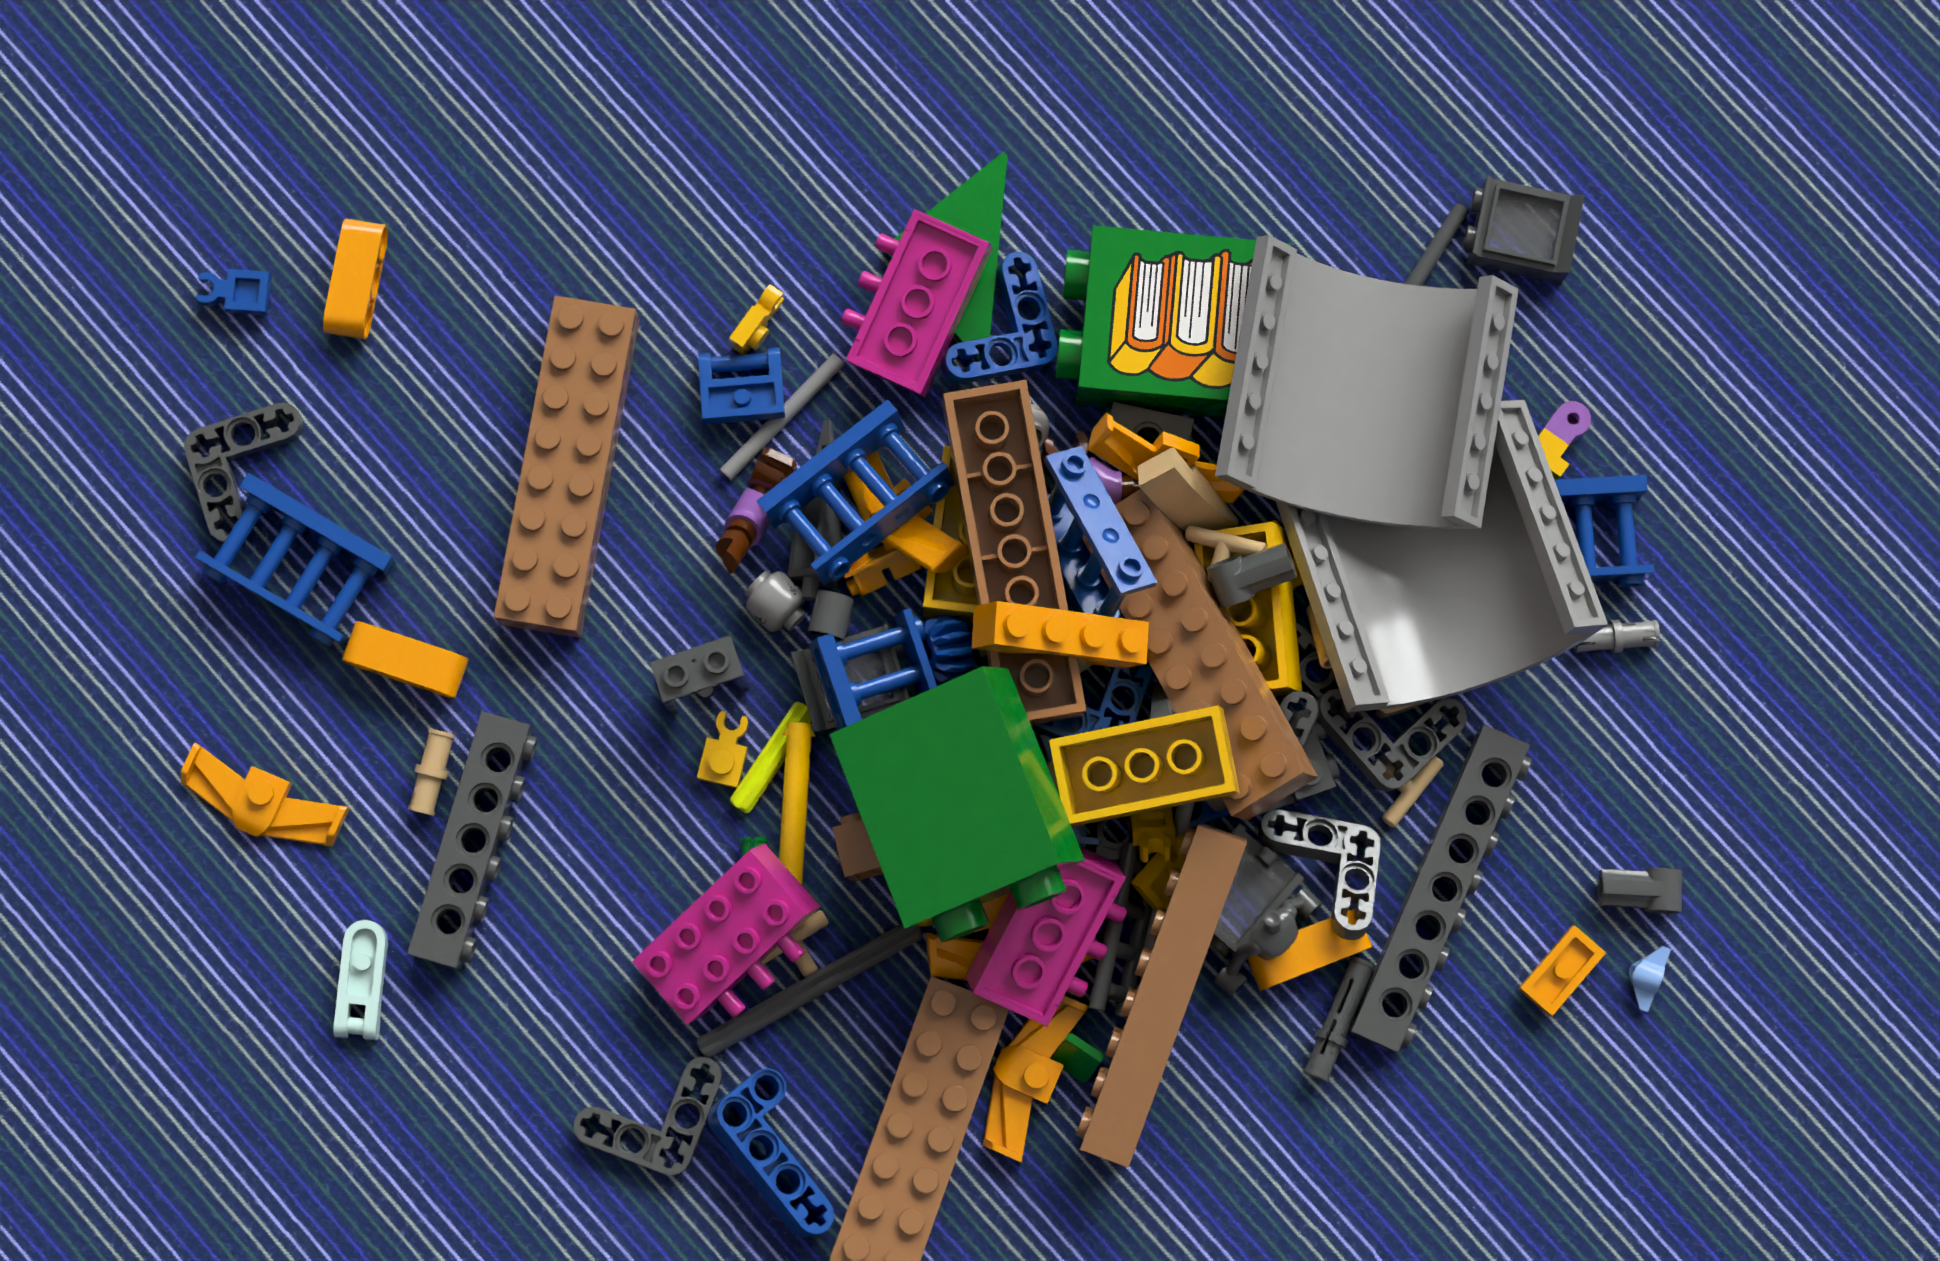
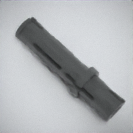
[1303,956,1376,1083]

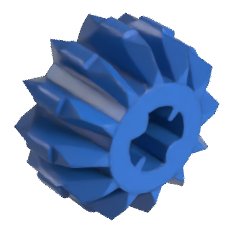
[922,615,976,686]

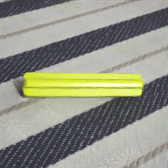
[730,702,811,813]

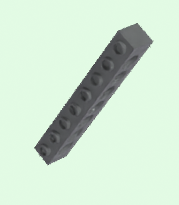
[1348,724,1532,1054]

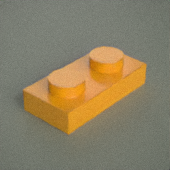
[1518,925,1606,1017]

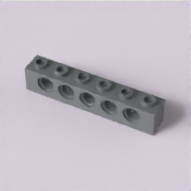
[407,711,538,970]

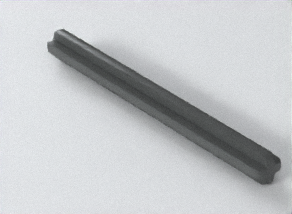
[697,923,923,1058]

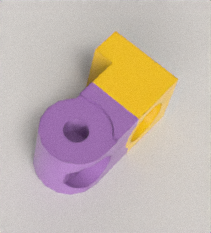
[1538,401,1591,480]

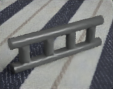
[1088,842,1157,1018]

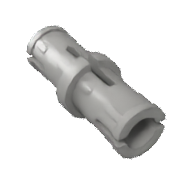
[1574,620,1660,653]

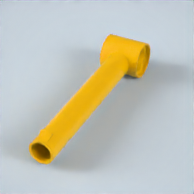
[779,722,816,885]

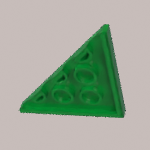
[885,152,1008,368]

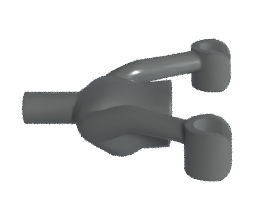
[1214,888,1323,998]

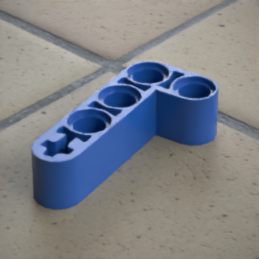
[708,1068,834,1238]

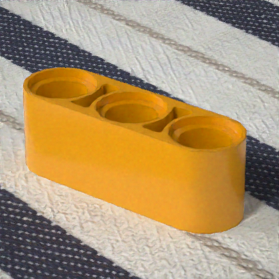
[323,218,388,340]
[341,621,469,699]
[1247,908,1372,991]

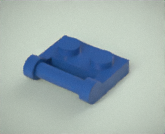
[698,347,785,425]

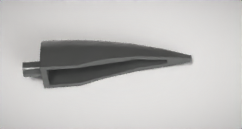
[788,420,842,601]

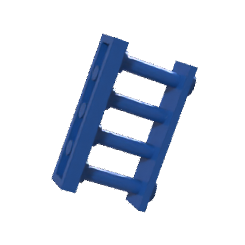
[757,400,955,586]
[1044,446,1157,619]
[195,473,396,647]
[1555,475,1655,587]
[809,608,937,730]

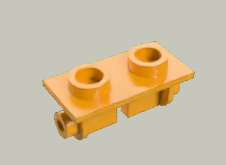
[844,543,921,597]

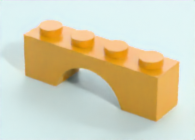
[971,601,1149,668]

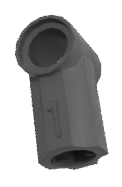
[1206,542,1297,608]
[807,590,854,641]
[1597,868,1682,913]

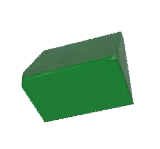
[1052,1033,1104,1083]

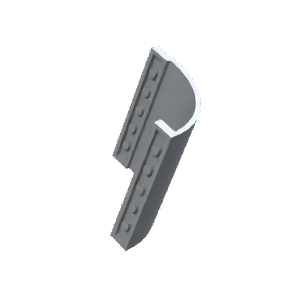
[1215,235,1519,529]
[1275,400,1608,712]

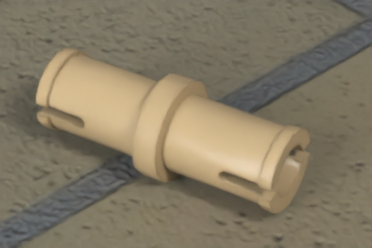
[408,728,455,816]

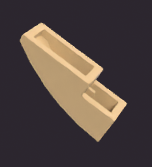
[1138,447,1239,531]

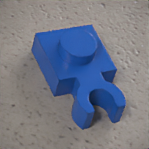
[196,269,272,315]

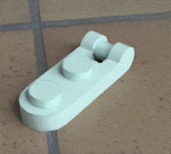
[333,920,388,1040]

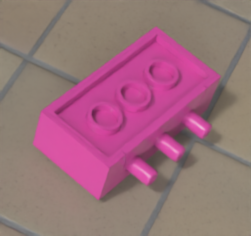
[841,209,993,398]
[632,843,821,1025]
[965,846,1127,1027]

